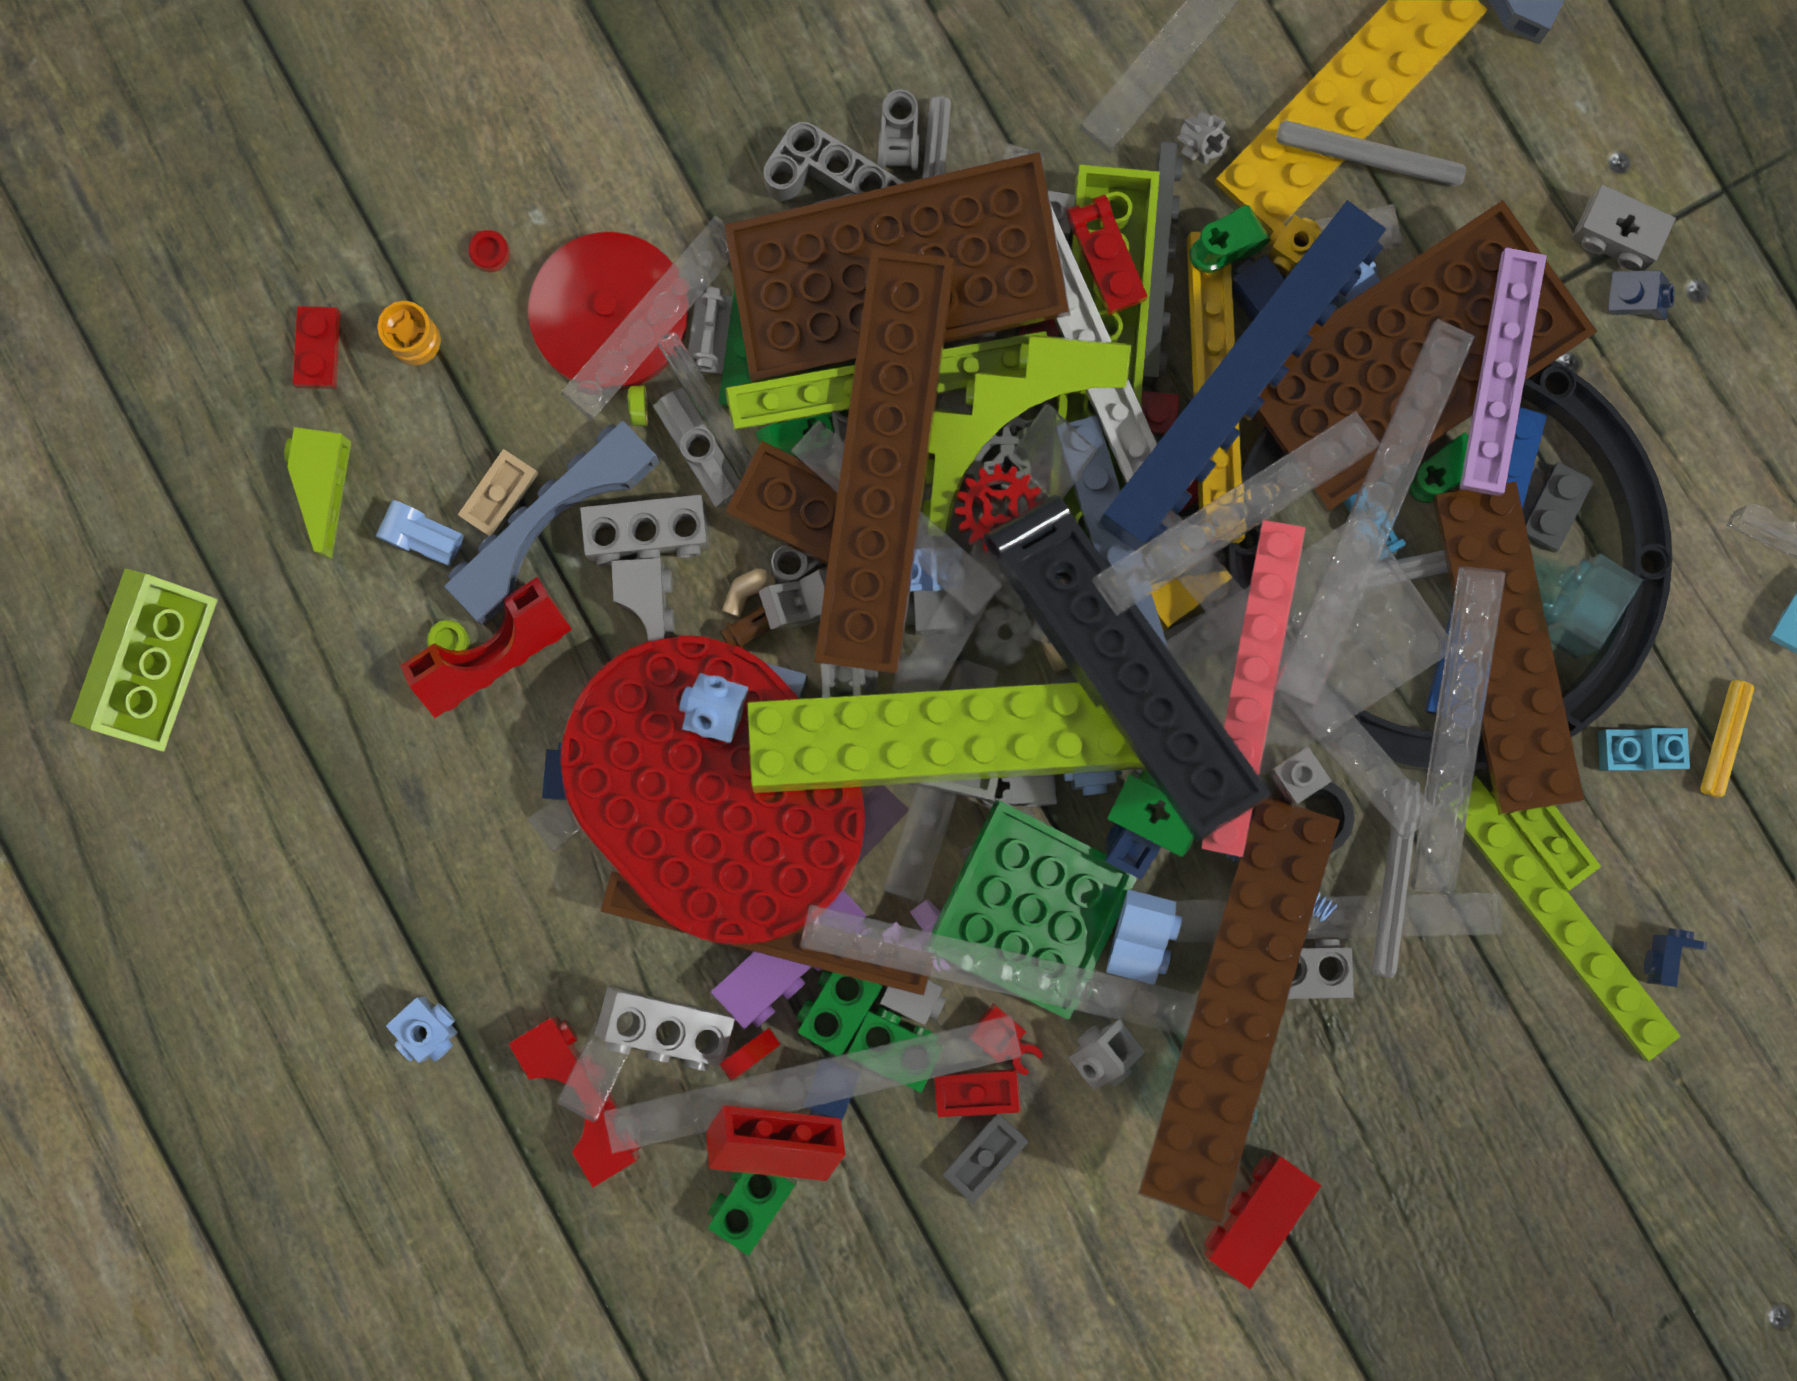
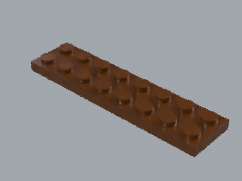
[1433,481,1584,815]

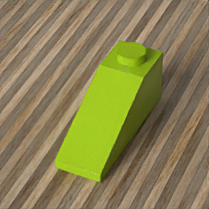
[284,427,351,559]

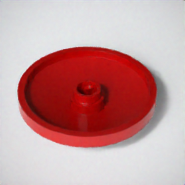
[528,232,689,391]

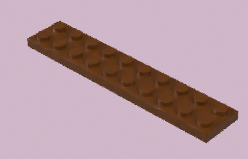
[815,249,955,674]
[1138,797,1340,1223]

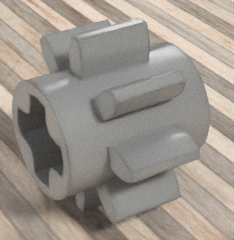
[1177,110,1229,164]

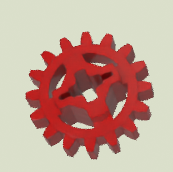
[955,464,1041,554]

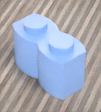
[1106,890,1182,985]

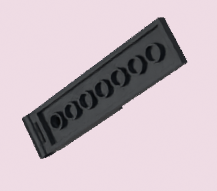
[984,495,1271,843]

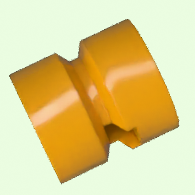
[377,300,441,366]

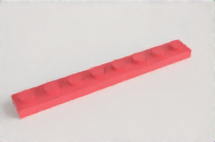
[1201,520,1306,857]

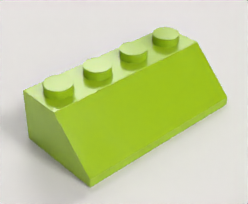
[70,568,218,752]

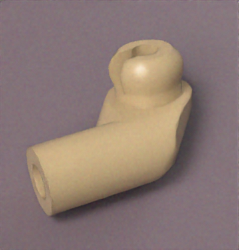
[722,568,776,618]

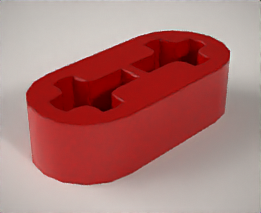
[719,1028,781,1081]

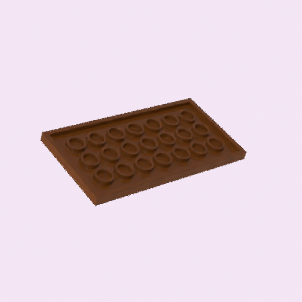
[724,152,1071,383]
[1257,200,1597,513]

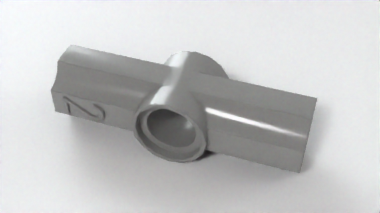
[653,388,740,509]

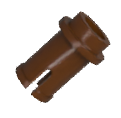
[720,606,773,649]

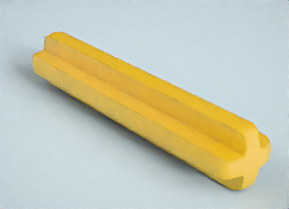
[1700,680,1755,798]

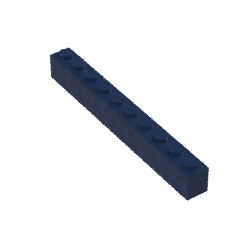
[1098,200,1386,553]

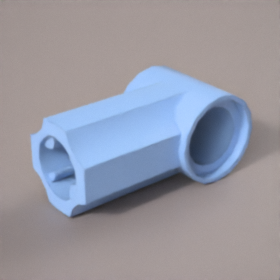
[376,500,464,567]

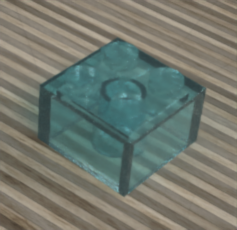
[1543,553,1643,659]

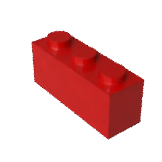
[706,1105,846,1181]
[1204,1152,1322,1290]

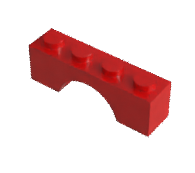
[400,577,572,718]
[508,1016,641,1188]

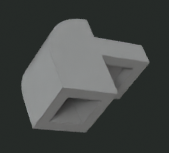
[759,569,827,630]

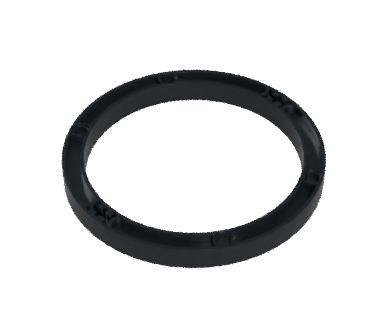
[1223,361,1672,773]

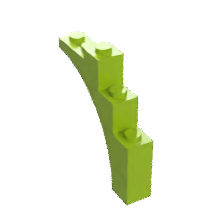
[922,335,1131,537]

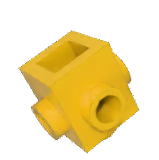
[1268,214,1322,277]

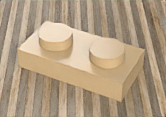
[458,449,539,536]

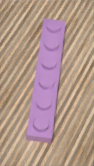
[1459,248,1547,496]

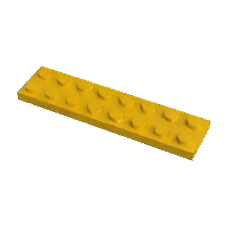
[1214,0,1488,235]

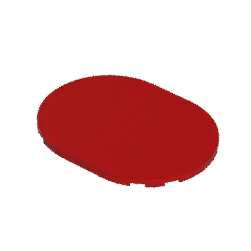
[560,635,865,945]

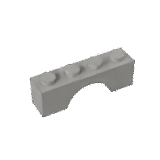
[611,558,675,642]

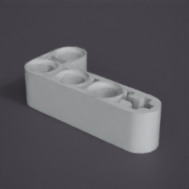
[764,122,905,201]

